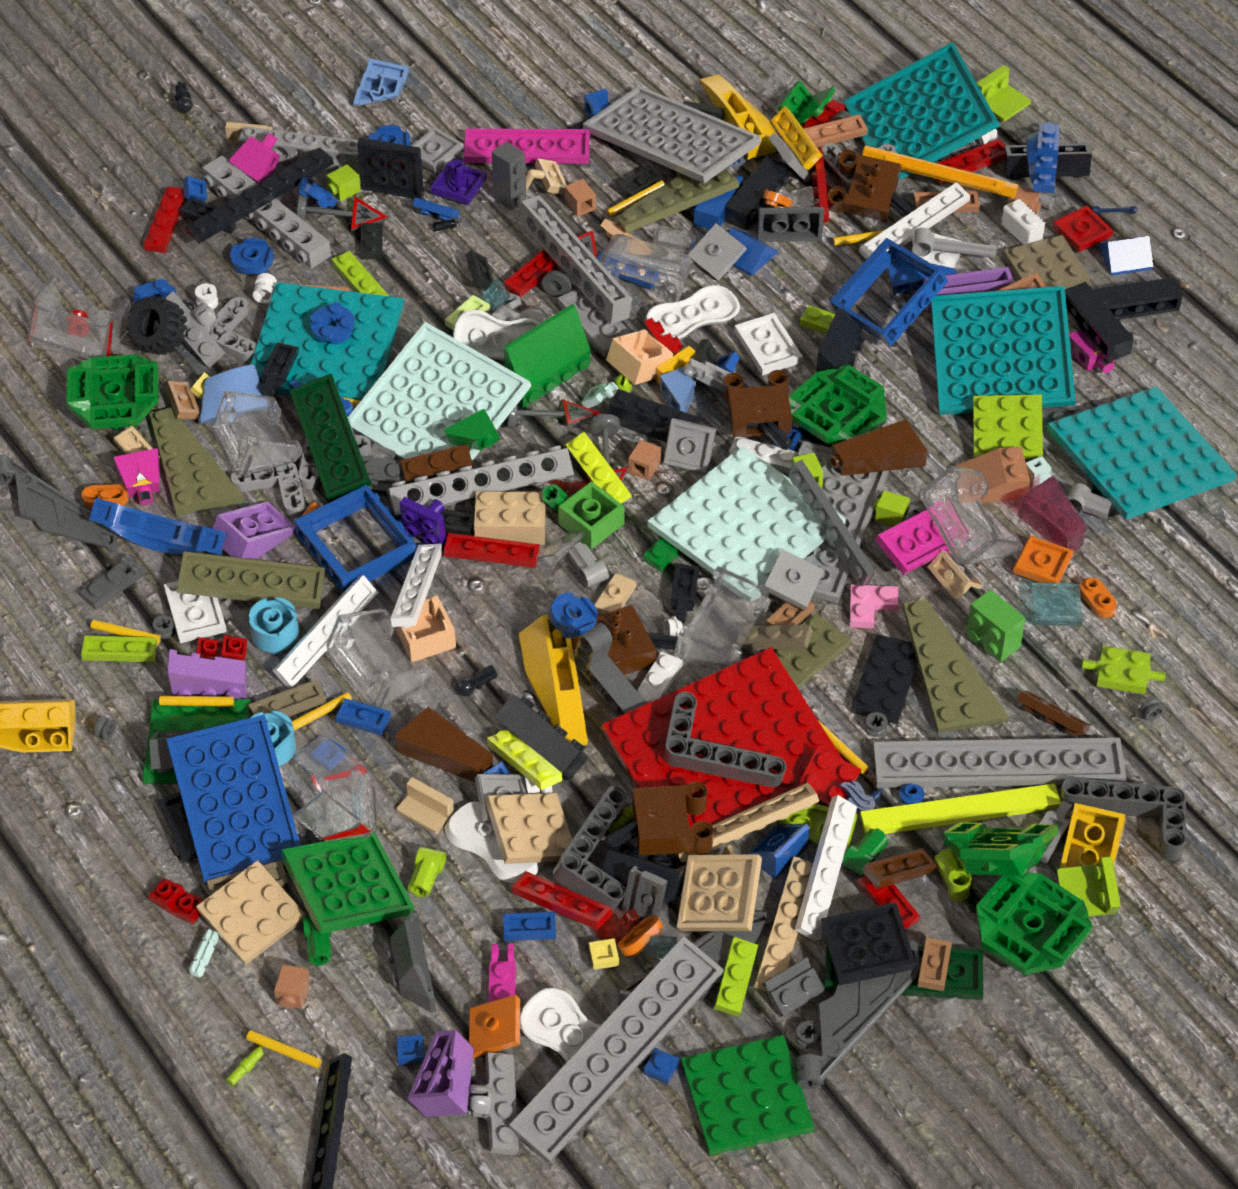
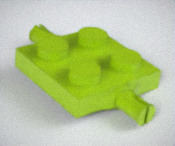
[1082,646,1166,694]

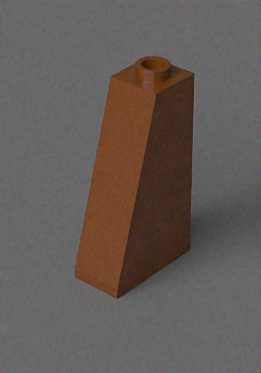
[830,419,928,476]
[394,707,493,783]

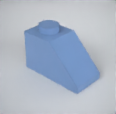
[660,367,696,413]

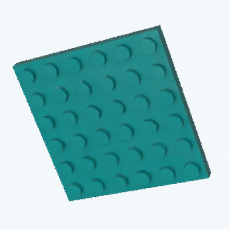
[843,42,1000,180]
[251,282,405,400]
[931,286,1076,415]
[1046,386,1237,520]

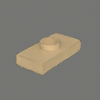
[114,426,160,461]
[594,573,636,614]

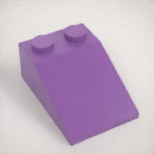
[213,501,296,560]

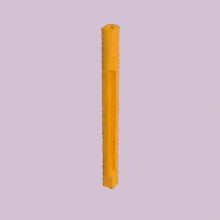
[863,145,1019,198]

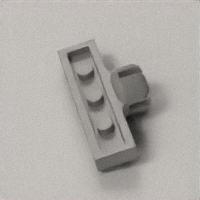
[165,291,226,368]
[467,1052,519,1156]

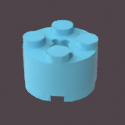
[249,597,299,655]
[251,711,296,767]

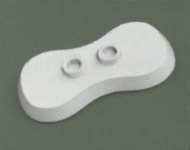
[646,285,740,340]
[453,310,541,361]
[445,802,545,883]
[520,988,600,1062]

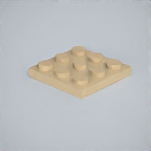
[485,793,572,864]
[677,854,762,931]
[196,860,306,966]

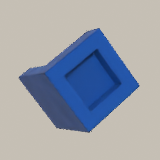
[584,89,610,118]

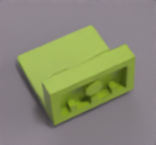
[977,65,1031,122]
[1056,857,1121,917]

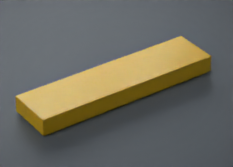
[771,106,823,170]

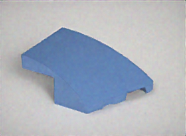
[353,58,409,106]
[199,364,268,424]

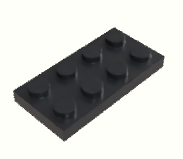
[851,634,918,724]

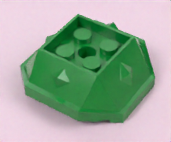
[66,354,159,430]
[789,365,887,446]
[943,822,1058,876]
[976,873,1093,976]

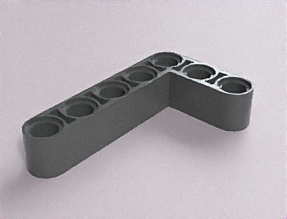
[574,623,647,717]
[663,692,786,787]
[1060,778,1186,861]
[553,786,627,912]

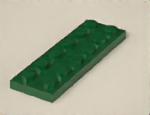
[290,373,372,502]
[825,943,984,1000]

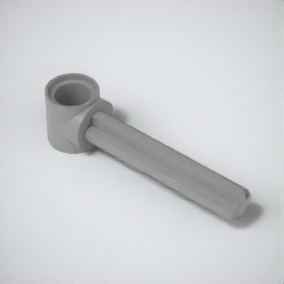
[912,227,997,258]

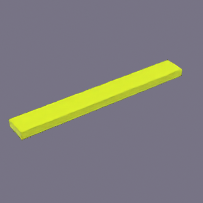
[860,783,1061,835]

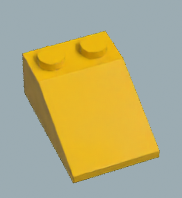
[1060,803,1126,868]

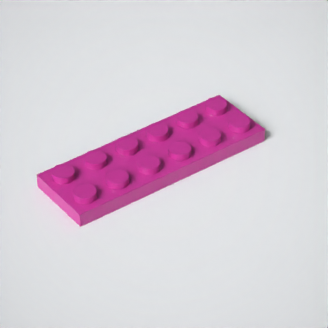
[464,128,590,164]

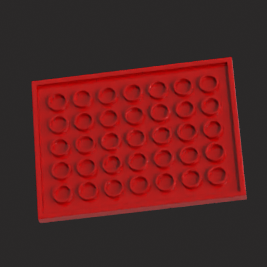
[601,647,843,827]

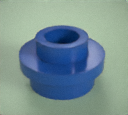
[899,784,924,805]

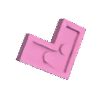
[850,584,898,628]

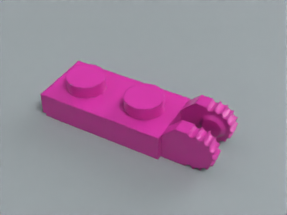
[489,944,516,1002]

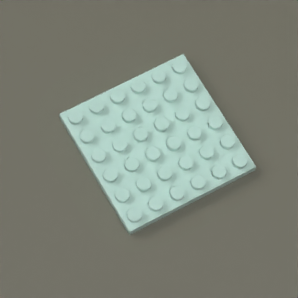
[348,322,531,486]
[648,446,846,602]

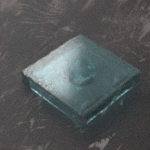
[1031,583,1083,626]

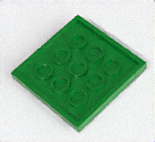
[143,699,251,784]
[280,831,415,934]
[681,1035,814,1156]

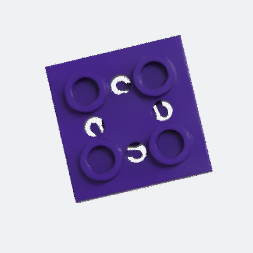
[431,160,487,205]
[399,497,446,549]

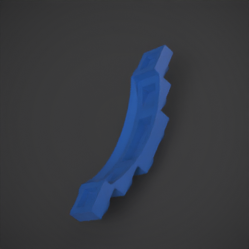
[1027,122,1060,193]
[89,498,227,556]

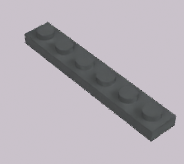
[789,460,876,586]

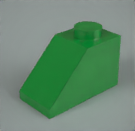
[444,409,500,450]

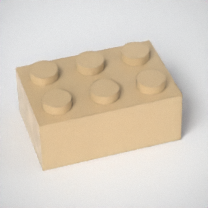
[474,491,546,545]

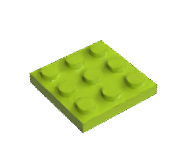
[973,395,1043,460]

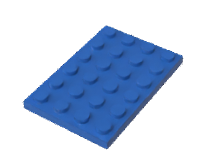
[166,715,301,885]

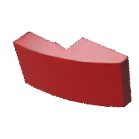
[644,317,683,355]
[196,635,248,661]
[148,878,205,924]

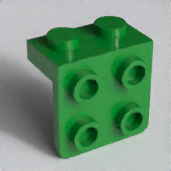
[777,81,835,124]

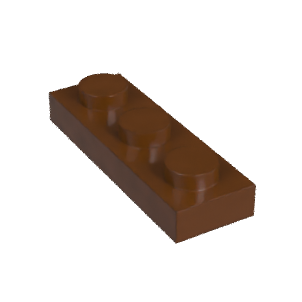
[401,444,473,484]
[1017,690,1091,736]
[862,848,937,889]

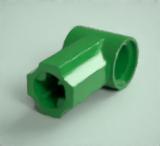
[542,484,570,515]
[842,828,889,876]
[303,916,332,966]

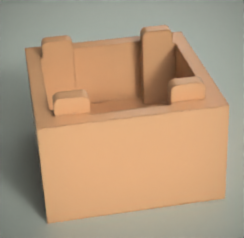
[606,329,673,385]
[394,595,456,663]

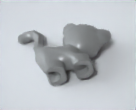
[491,293,549,323]

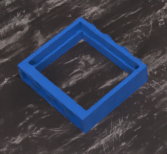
[829,237,948,346]
[294,485,417,593]

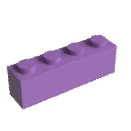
[923,267,1014,312]

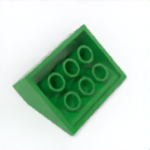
[504,304,591,408]

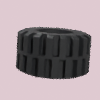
[126,296,187,355]

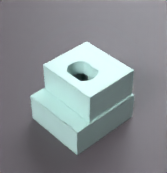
[1026,457,1051,487]

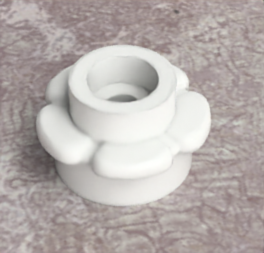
[663,616,683,637]

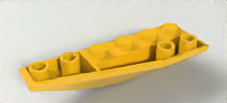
[700,74,781,160]
[519,615,588,746]
[0,699,76,752]

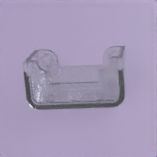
[600,234,693,303]
[213,391,302,476]
[922,465,1024,565]
[674,566,771,667]
[326,608,435,708]

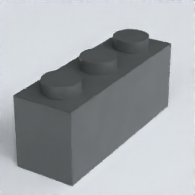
[492,141,526,211]

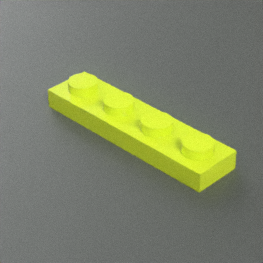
[565,432,632,504]
[487,729,562,790]

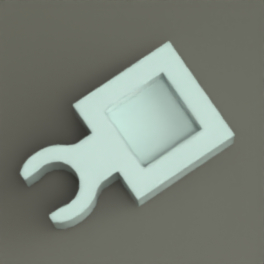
[581,382,619,408]

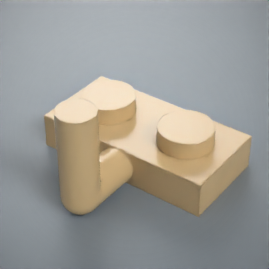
[526,159,567,195]

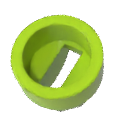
[615,374,632,392]

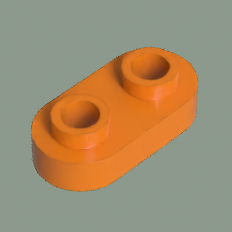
[762,190,793,208]
[81,484,129,509]
[1079,577,1117,618]
[618,915,663,957]

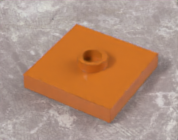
[1013,535,1074,588]
[469,995,520,1058]

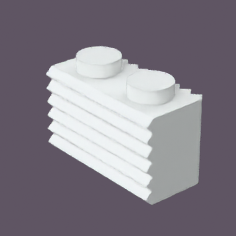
[1001,199,1045,245]

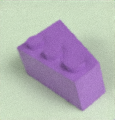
[168,649,248,699]
[407,1030,474,1117]

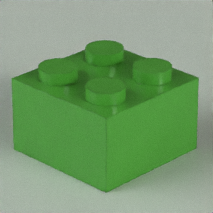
[558,481,624,549]
[966,590,1025,662]

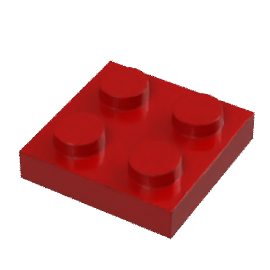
[1052,206,1113,253]
[796,746,861,807]

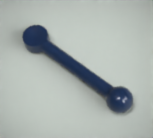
[1093,206,1137,215]

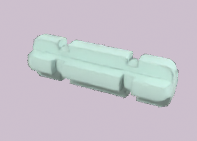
[189,929,219,978]

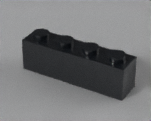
[1004,143,1092,179]
[724,156,790,231]
[1094,277,1183,320]
[1065,282,1134,362]
[609,389,700,443]
[495,694,589,780]

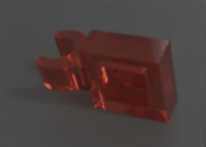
[552,479,590,495]
[593,909,639,943]

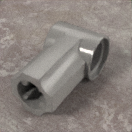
[1064,483,1113,519]
[568,542,609,588]

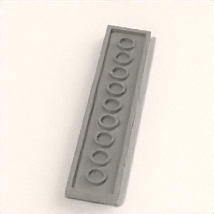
[873,738,1126,788]
[509,936,724,1164]

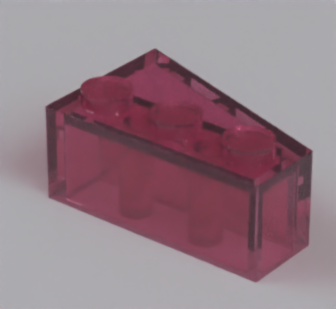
[1017,476,1087,551]

